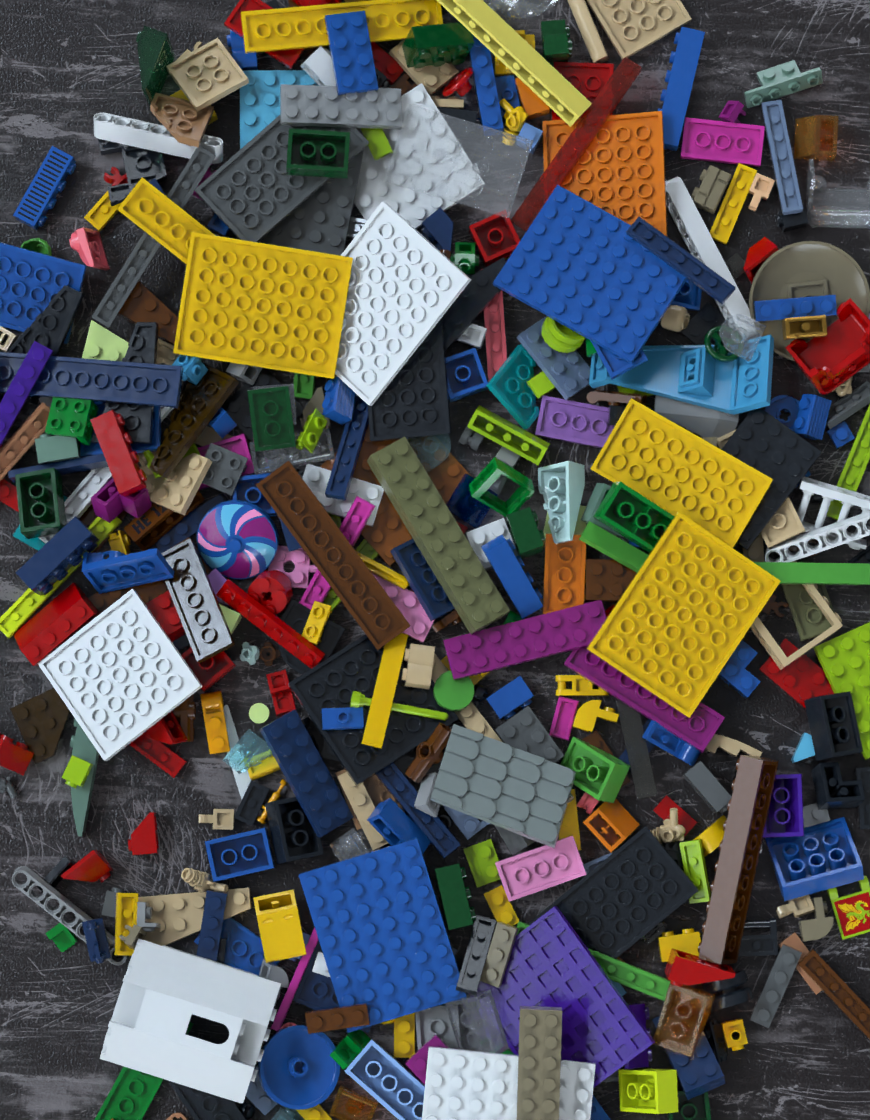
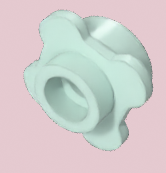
[240,642,260,665]

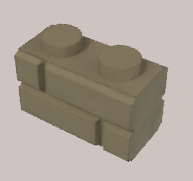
[691,165,732,214]

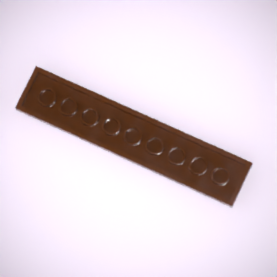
[256,461,411,650]

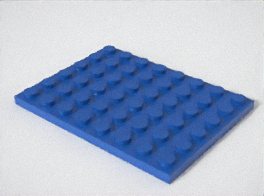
[493,185,687,364]
[299,837,467,1033]

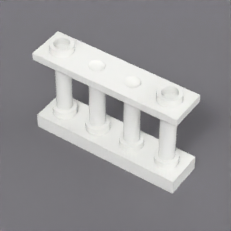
[797,477,870,550]

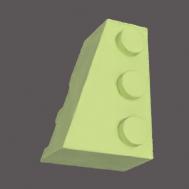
[82,320,129,361]

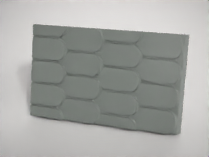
[431,724,576,848]

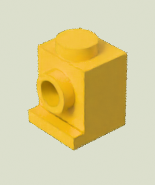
[721,1018,748,1051]

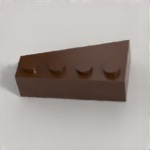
[117,281,178,345]

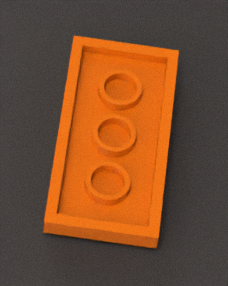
[543,534,586,614]

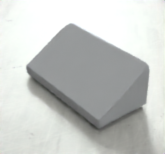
[414,772,441,817]

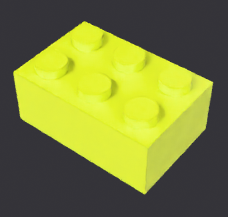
[618,1068,679,1114]

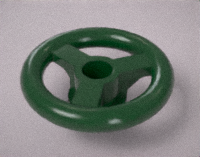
[704,326,744,362]

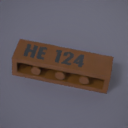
[123,491,205,551]

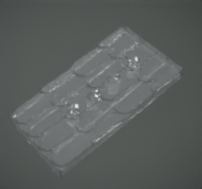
[384,104,533,218]

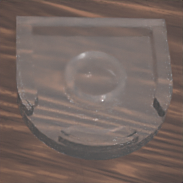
[719,314,766,361]

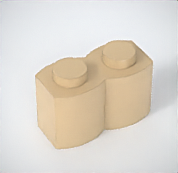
[401,643,435,690]

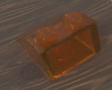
[653,983,715,1057]

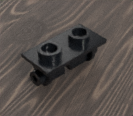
[700,1019,728,1063]

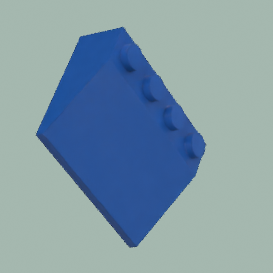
[765,817,864,901]

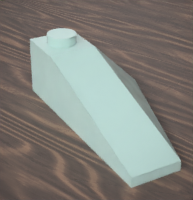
[538,461,585,544]

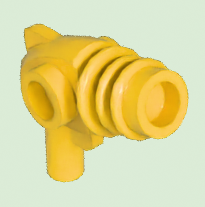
[499,98,528,146]

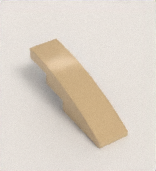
[705,734,762,757]

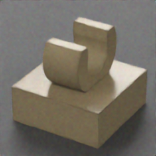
[119,924,147,950]

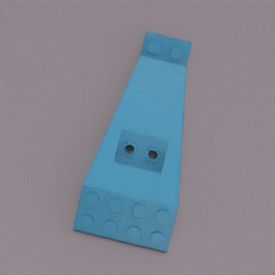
[589,334,774,415]

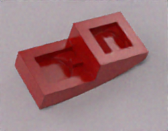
[266,669,297,717]

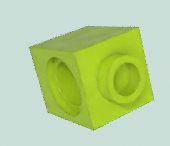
[62,755,93,789]

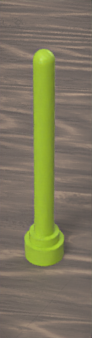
[350,691,448,721]

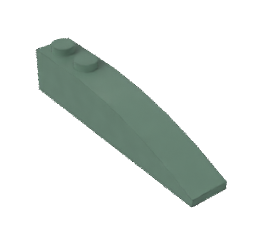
[70,719,99,837]

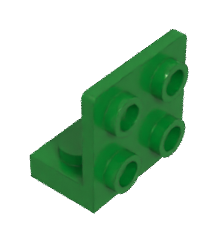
[45,397,99,446]

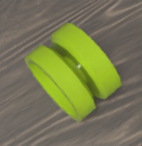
[541,316,586,353]

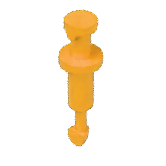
[256,779,286,825]

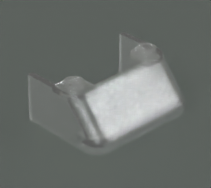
[806,159,870,228]

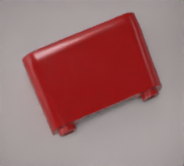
[785,298,870,395]

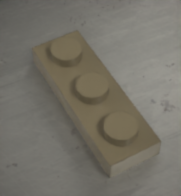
[480,921,519,988]

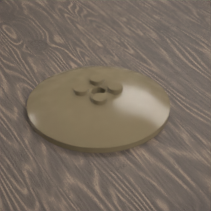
[749,241,870,361]

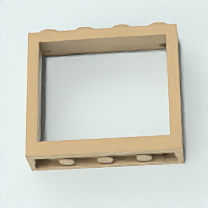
[750,560,843,670]

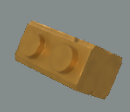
[782,315,827,340]

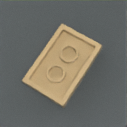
[389,39,459,96]

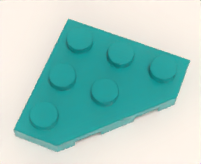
[486,344,539,429]

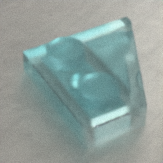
[223,729,274,774]

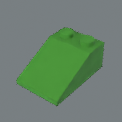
[560,737,630,803]

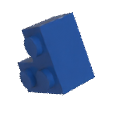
[718,640,761,699]

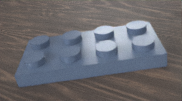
[516,316,590,400]

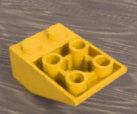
[253,889,307,963]

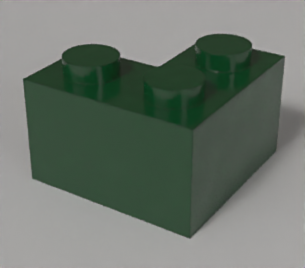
[540,19,572,65]

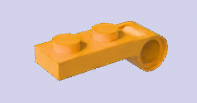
[201,691,230,754]

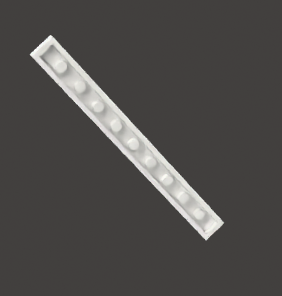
[38,392,181,544]

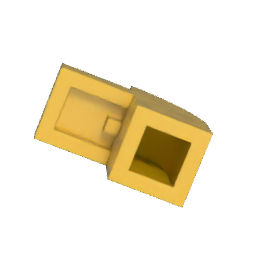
[572,700,619,733]
[693,815,726,857]

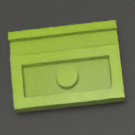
[463,839,500,888]

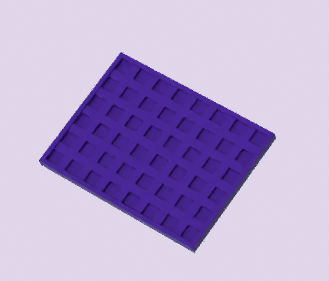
[472,906,655,1088]

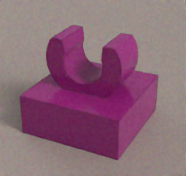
[718,100,746,123]

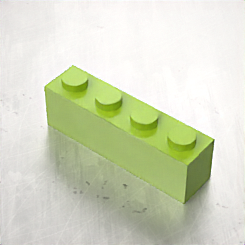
[467,405,550,465]

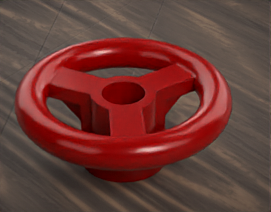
[442,67,473,97]

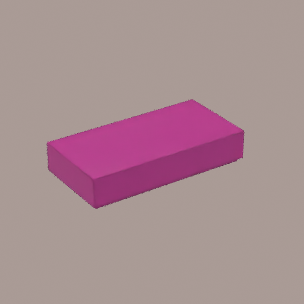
[549,696,579,741]

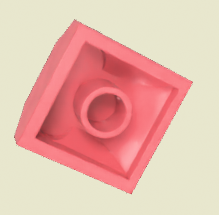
[69,227,110,270]

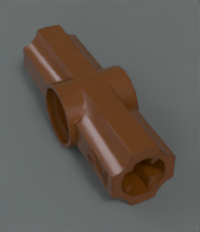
[174,694,196,742]
[405,723,452,783]

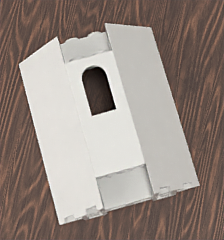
[100,938,281,1104]

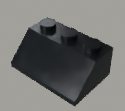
[804,691,863,761]

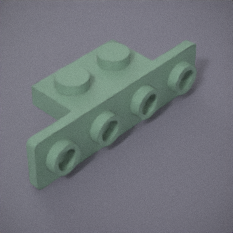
[744,60,823,108]

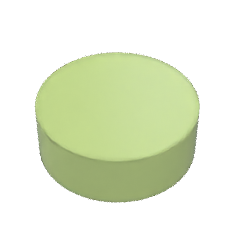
[249,703,270,724]

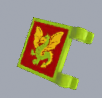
[827,875,870,940]

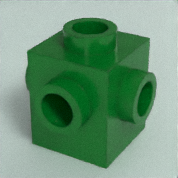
[451,242,479,275]

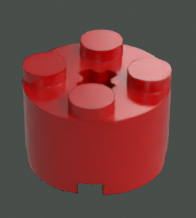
[247,570,293,615]

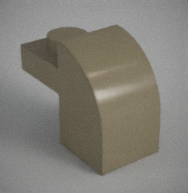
[799,897,833,942]

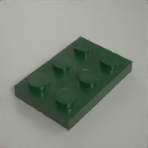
[247,386,296,452]

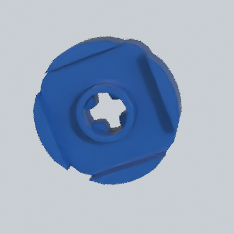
[765,395,800,431]

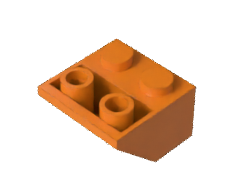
[582,799,640,853]

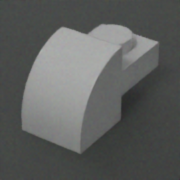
[259,959,289,1006]

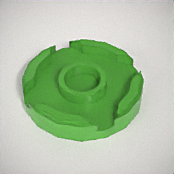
[433,671,474,711]

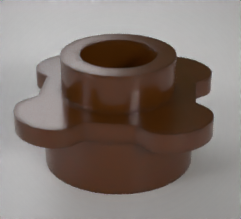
[258,642,280,666]

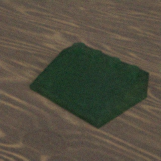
[136,26,175,107]

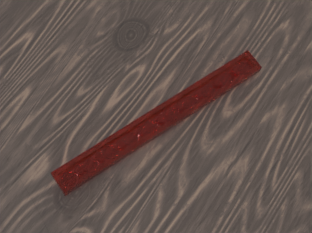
[511,57,642,232]

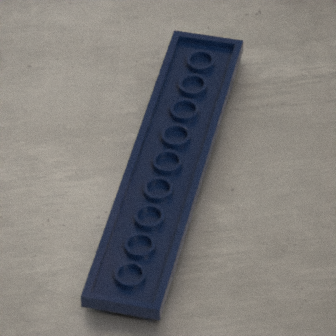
[0,352,183,408]

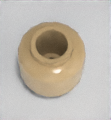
[661,305,690,332]

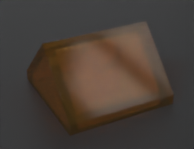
[329,1085,378,1120]

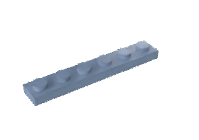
[761,100,803,215]

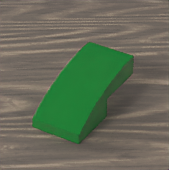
[330,1029,371,1070]

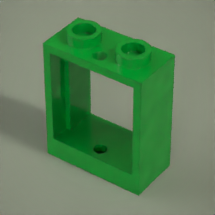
[469,457,535,517]

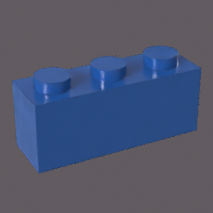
[367,798,430,853]

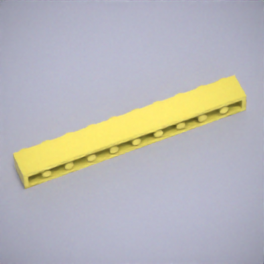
[437,0,592,127]

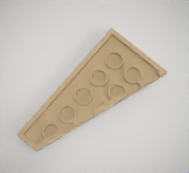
[131,888,252,957]

